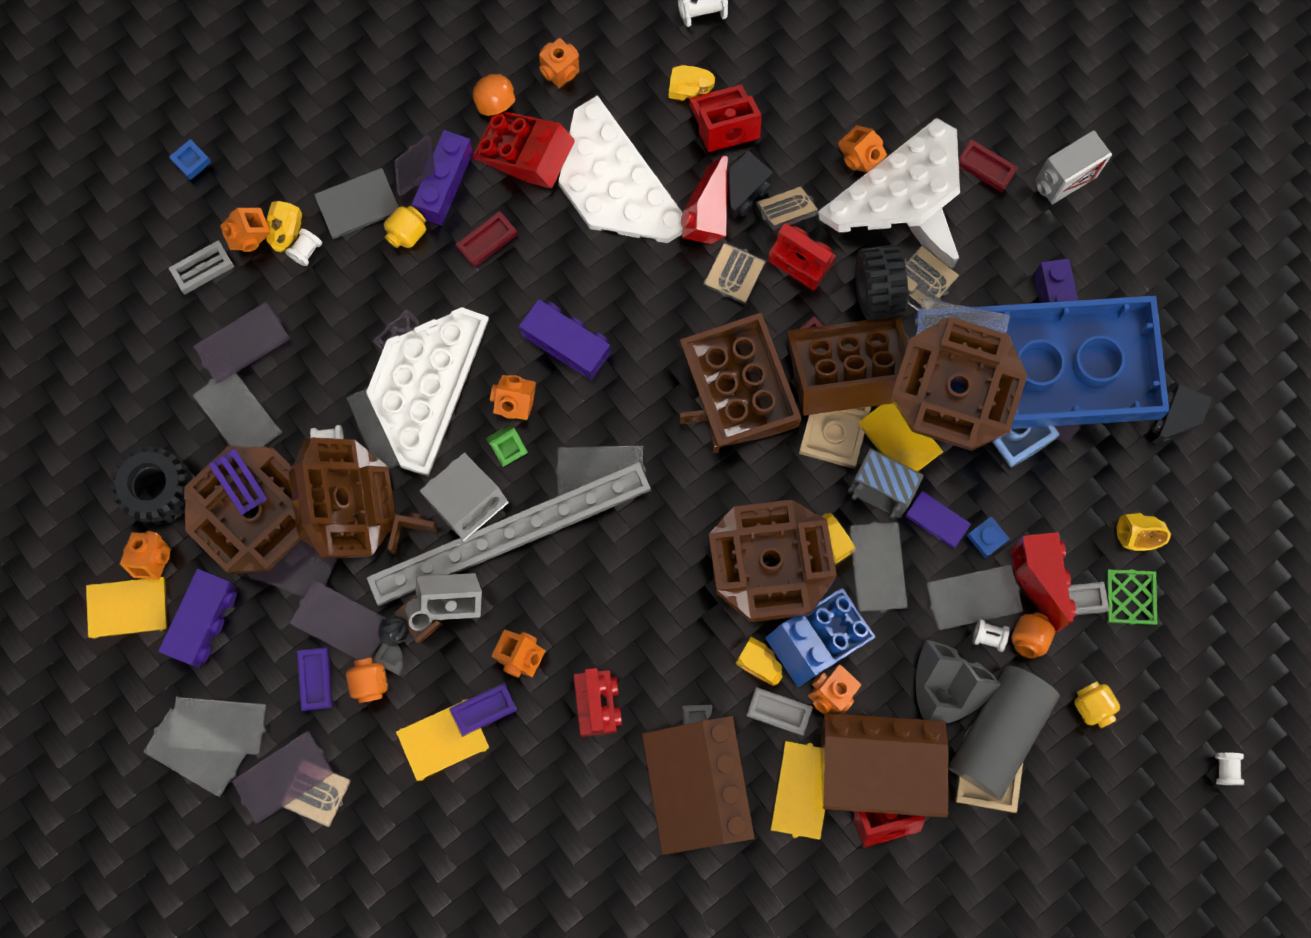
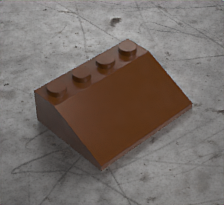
[680,312,801,447]
[787,317,908,416]
[820,713,948,818]
[642,716,755,855]

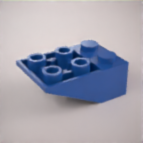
[765,588,876,688]

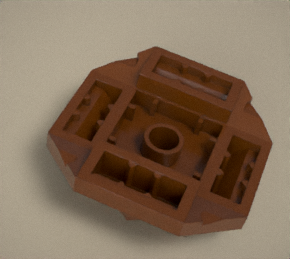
[891,316,1028,451]
[289,437,396,558]
[184,446,302,574]
[708,500,837,622]

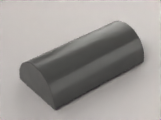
[948,666,1060,801]

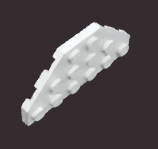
[559,96,683,243]
[818,118,960,232]
[366,307,489,477]

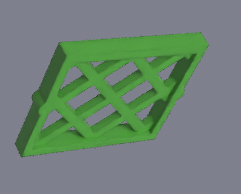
[1106,569,1157,625]

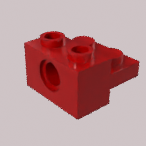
[690,84,761,152]
[768,223,836,291]
[574,668,622,737]
[853,811,926,848]

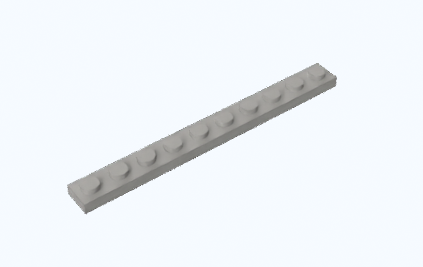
[367,462,651,606]

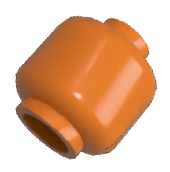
[1011,613,1056,659]
[346,657,388,703]

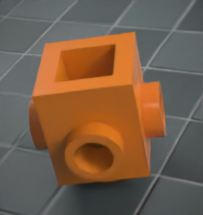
[539,38,579,88]
[838,125,887,173]
[220,208,271,252]
[490,375,536,420]
[120,531,171,580]
[491,630,546,678]
[808,665,861,714]

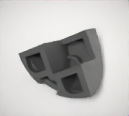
[916,640,1001,724]

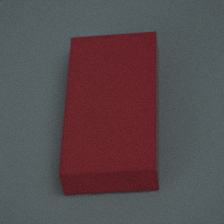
[958,139,1018,193]
[456,211,518,268]

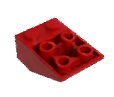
[472,111,575,189]
[1010,532,1076,632]

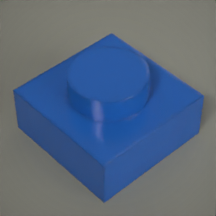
[169,139,211,180]
[967,516,1010,558]

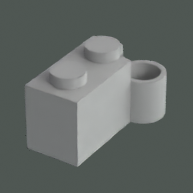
[405,573,482,631]

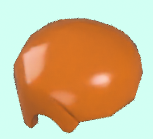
[473,74,515,116]

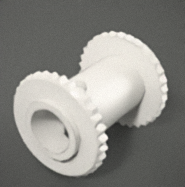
[678,0,728,27]

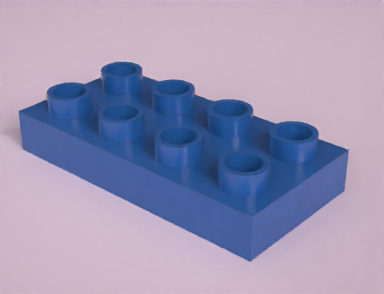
[914,296,1169,429]

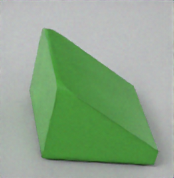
[486,424,528,467]

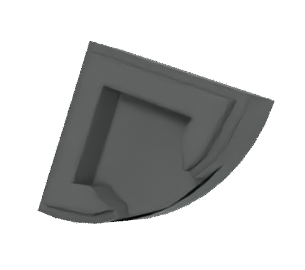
[373,642,404,676]
[682,705,712,725]

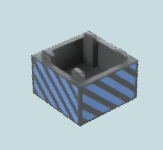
[848,448,924,519]

